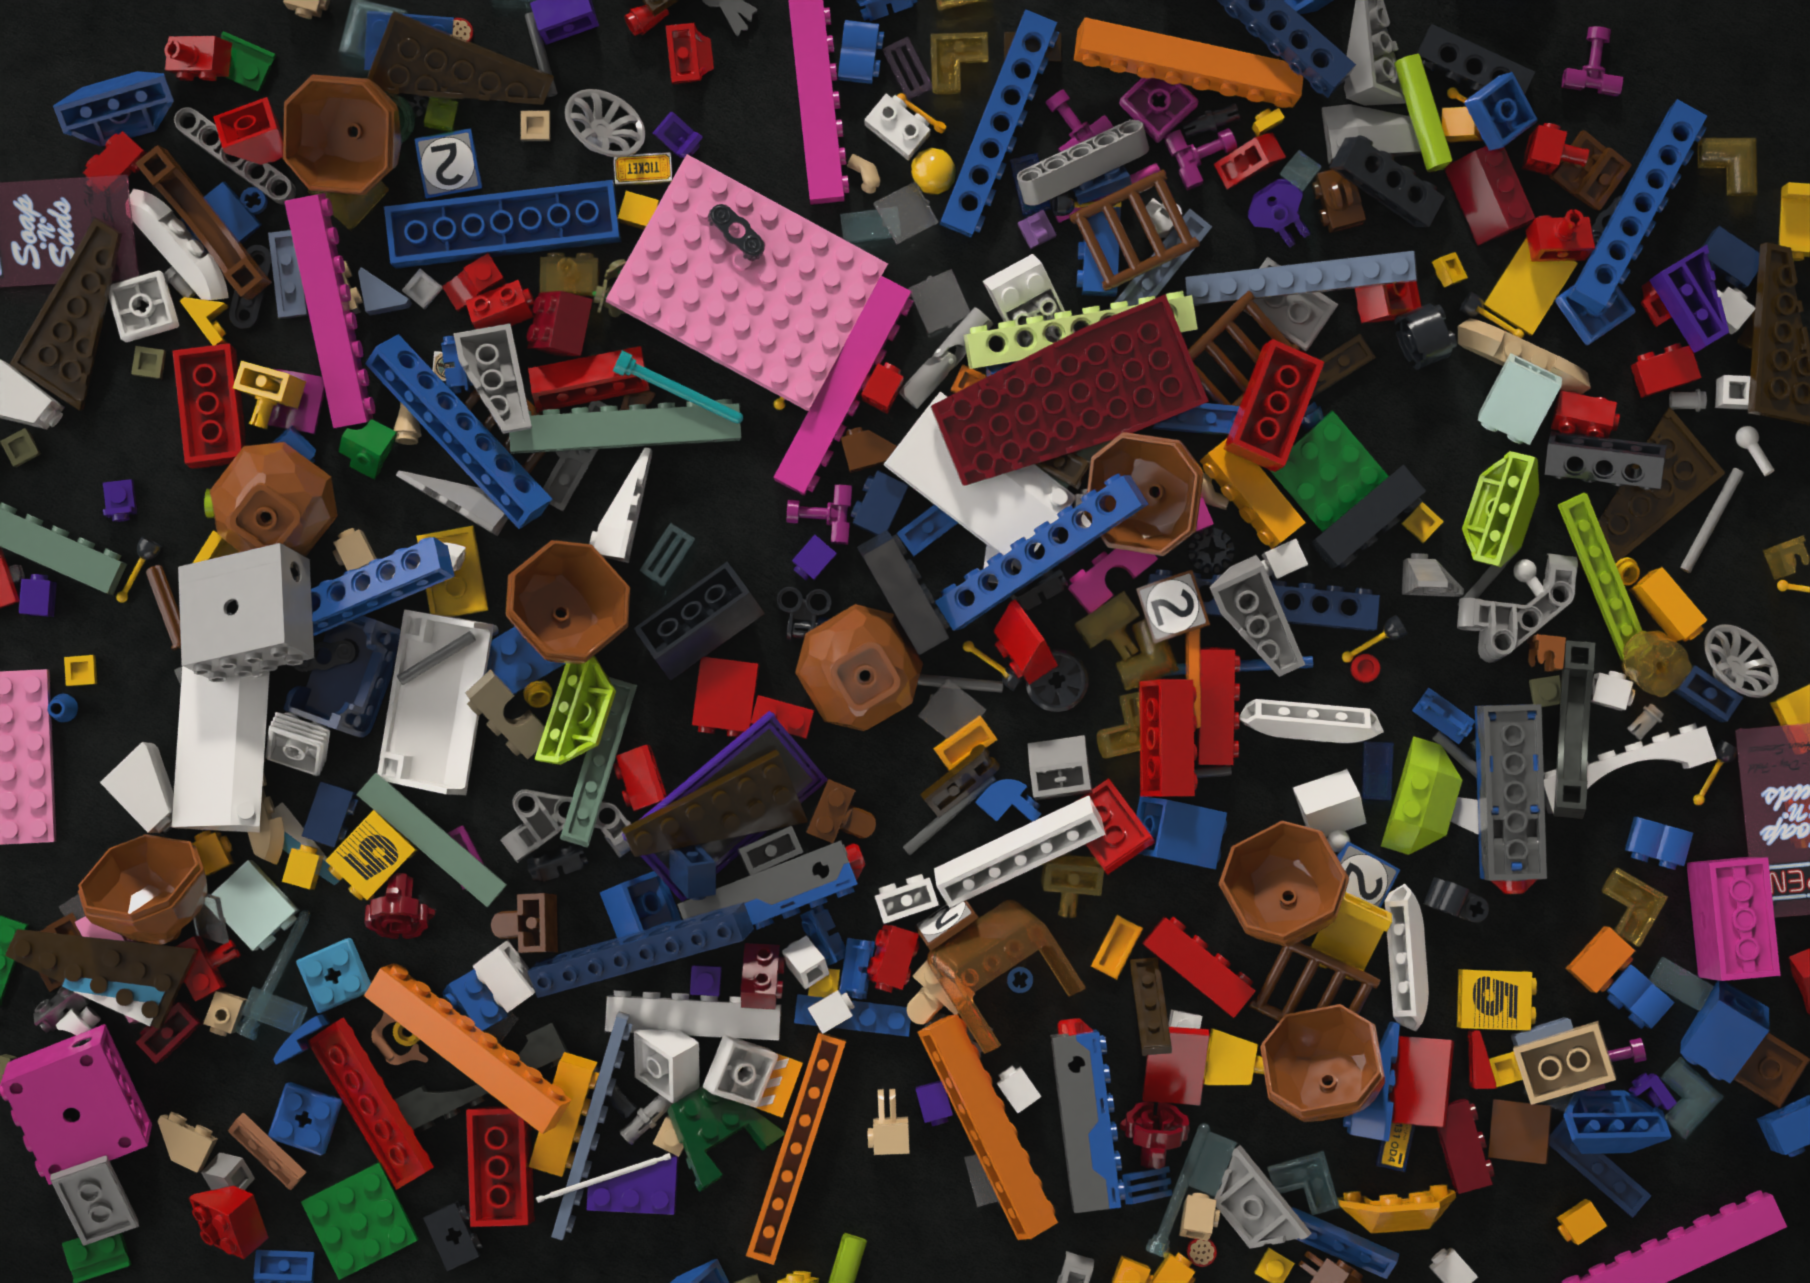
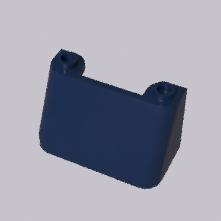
[283,615,401,737]

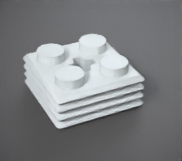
[109,271,179,342]
[266,712,330,776]
[703,1035,778,1108]

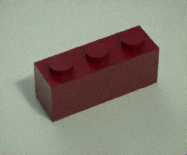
[1436,1098,1494,1194]

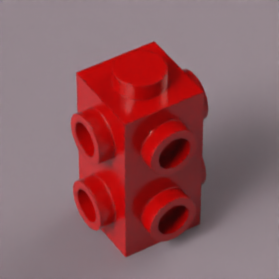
[83,131,147,196]
[465,280,534,330]
[1551,390,1620,438]
[867,925,919,993]

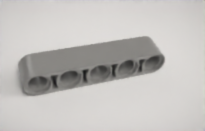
[174,107,296,205]
[1017,120,1149,205]

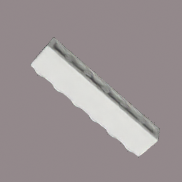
[934,796,1105,908]
[605,990,781,1040]

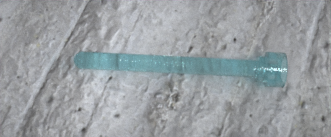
[234,910,311,1041]
[1145,1123,1210,1258]

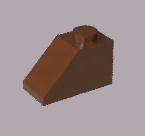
[841,427,897,473]

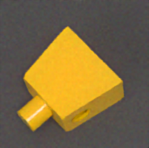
[1203,1028,1265,1085]

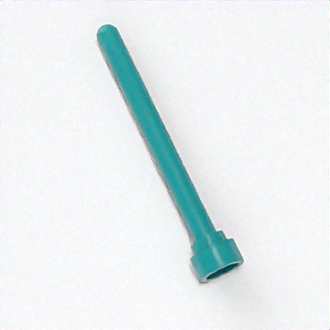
[613,350,743,424]

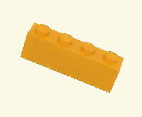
[1200,439,1306,549]
[529,1052,599,1177]

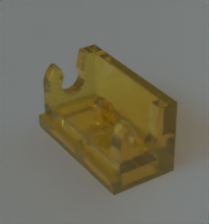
[1763,535,1809,580]

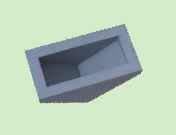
[358,267,412,316]

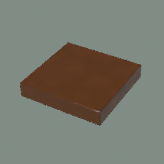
[1733,1033,1810,1108]
[1488,1099,1553,1164]

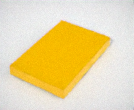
[1484,237,1578,336]
[417,526,489,617]

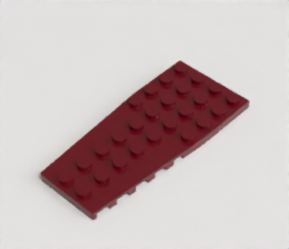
[930,294,1209,486]

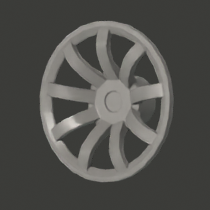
[565,89,645,157]
[1704,625,1779,698]

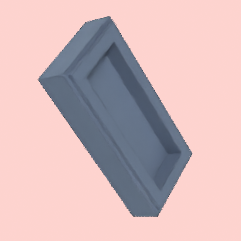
[1511,1017,1573,1046]

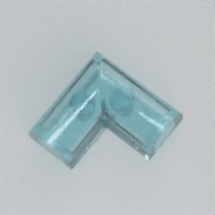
[339,0,408,60]
[1661,1057,1724,1139]
[1267,1151,1340,1215]

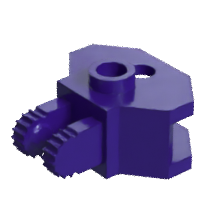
[1248,179,1310,247]

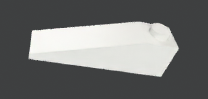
[590,447,653,563]

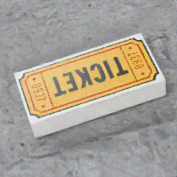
[614,152,673,186]

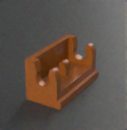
[1527,634,1566,672]

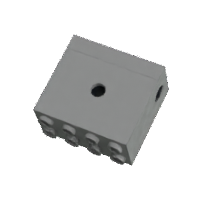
[178,543,314,682]

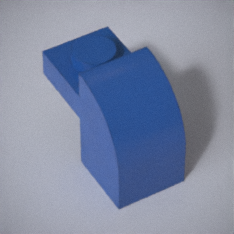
[975,779,1041,822]

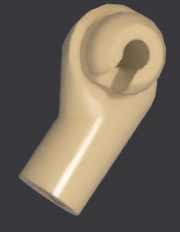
[847,154,880,193]
[1201,473,1229,510]

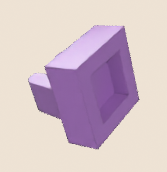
[1018,210,1056,249]

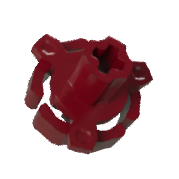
[364,873,435,939]
[1120,1101,1190,1169]

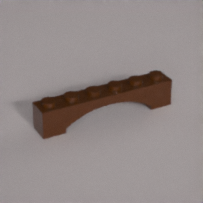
[136,145,272,301]

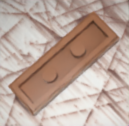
[228,1113,306,1190]

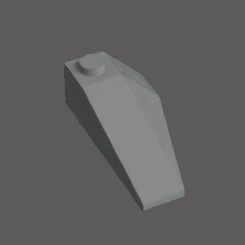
[1344,0,1406,106]
[1322,104,1422,164]
[454,324,532,434]
[396,471,508,536]
[1402,554,1464,597]
[1210,555,1305,677]

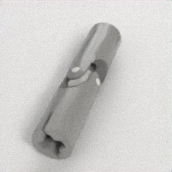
[898,307,993,409]

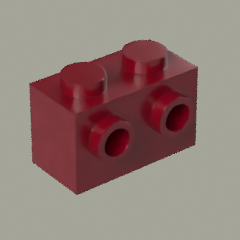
[741,943,785,1010]
[136,1001,204,1064]

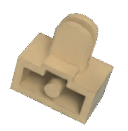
[906,955,975,1024]
[868,1089,909,1155]

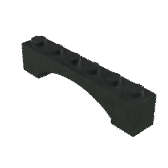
[1553,641,1595,819]
[395,1021,570,1133]

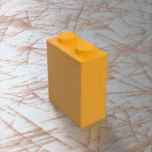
[1629,567,1707,642]

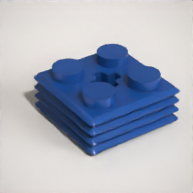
[1464,72,1538,151]
[1555,274,1635,345]
[268,1082,343,1155]

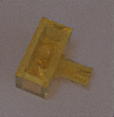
[540,252,600,296]
[1075,591,1140,661]
[1041,855,1104,918]

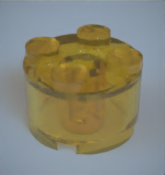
[1622,630,1691,697]

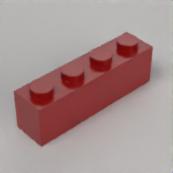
[528,346,650,412]
[1196,648,1240,765]
[1142,917,1255,1018]

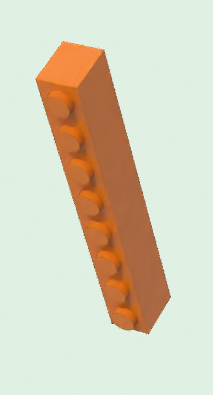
[1074,18,1303,108]
[364,963,572,1134]
[918,1014,1058,1240]
[746,1031,846,1265]

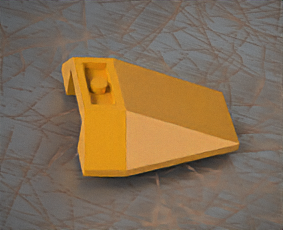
[1336,1185,1456,1233]

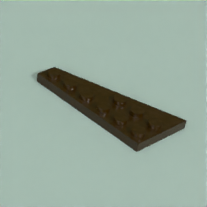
[5,929,199,1029]

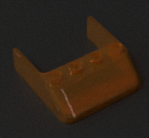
[927,900,1086,1054]

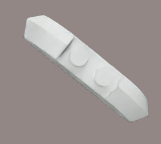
[126,189,229,300]
[1239,699,1384,743]
[1385,884,1429,1031]

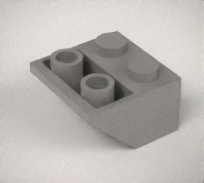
[1028,735,1093,801]

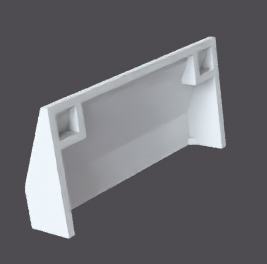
[884,392,1077,570]
[378,610,494,795]
[172,667,270,832]

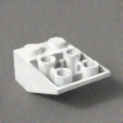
[983,254,1075,347]

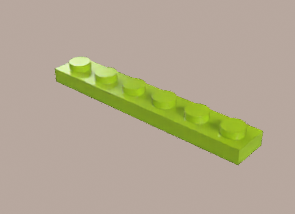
[1558,493,1650,662]

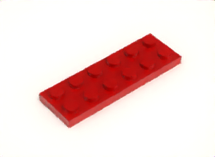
[307,1018,434,1190]

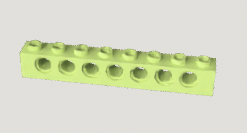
[963,291,1198,369]

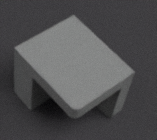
[201,1153,255,1190]

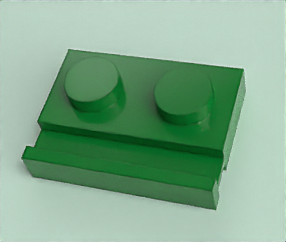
[221,31,277,93]
[62,1232,132,1283]

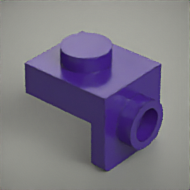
[652,112,702,158]

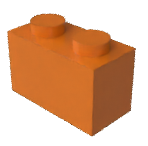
[1566,926,1635,993]

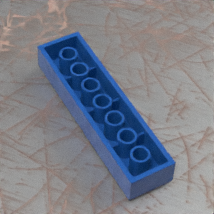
[384,180,622,269]

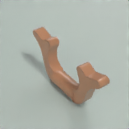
[371,1012,429,1065]

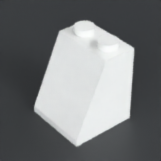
[0,359,65,429]
[100,742,174,833]

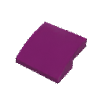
[267,369,325,435]

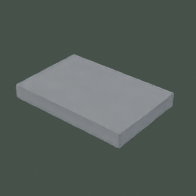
[1244,257,1338,353]
[51,1155,139,1246]

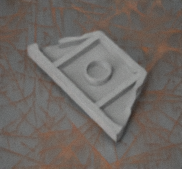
[1214,1145,1312,1248]

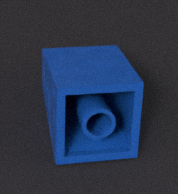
[1136,797,1227,869]
[1680,980,1769,1083]

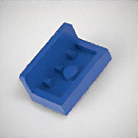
[442,969,508,1032]

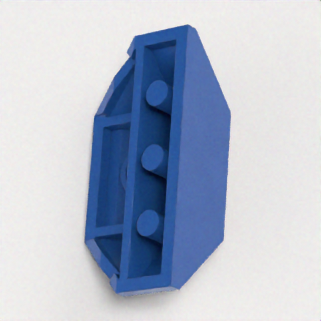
[53,71,174,147]
[1564,1090,1671,1154]

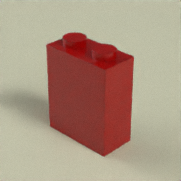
[692,657,759,737]

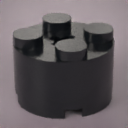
[1395,304,1457,370]

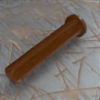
[146,565,181,650]

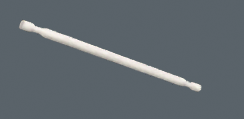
[536,1153,671,1203]

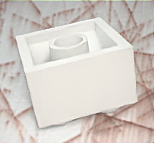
[634,1029,700,1104]

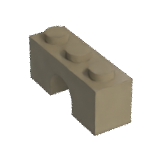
[465,669,545,759]

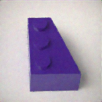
[1649,245,1729,353]
[587,1155,679,1215]

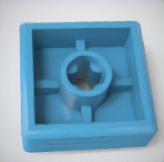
[296,938,371,1013]

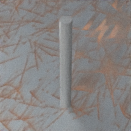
[1680,468,1744,573]

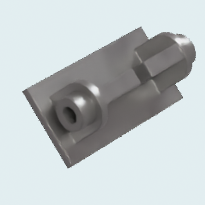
[33,987,90,1033]

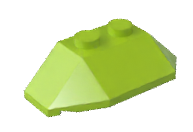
[1462,451,1539,567]
[535,656,616,765]
[1381,737,1462,855]

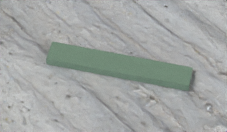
[560,677,637,848]
[357,773,507,907]

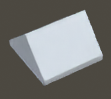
[1293,769,1366,837]

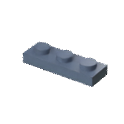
[268,230,308,319]

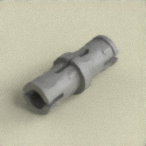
[619,1094,673,1145]

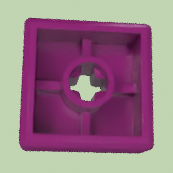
[1119,78,1199,143]

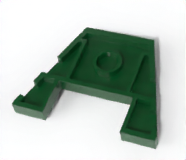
[667,1086,785,1192]

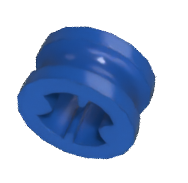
[240,187,268,215]
[1007,967,1033,993]

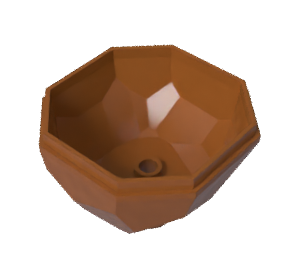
[283,74,401,195]
[1084,432,1204,556]
[210,442,338,557]
[506,540,630,665]
[795,604,923,731]
[1219,821,1350,947]
[78,834,207,945]
[1260,1004,1385,1122]

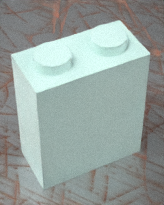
[1478,353,1562,445]
[206,860,299,951]

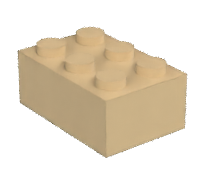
[1513,1021,1616,1105]

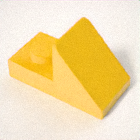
[180,297,229,345]

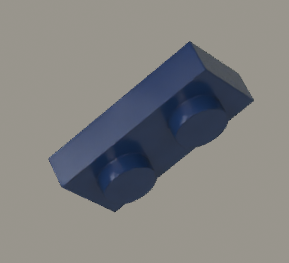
[1071,165,1132,205]

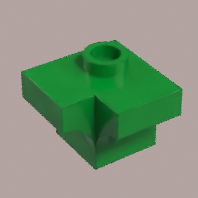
[339,419,396,480]

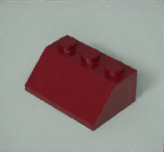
[1444,146,1535,246]

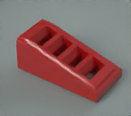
[1468,1029,1497,1089]

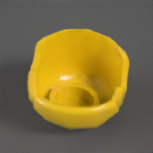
[911,148,956,194]

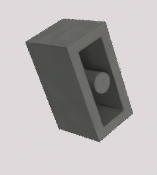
[737,826,803,876]

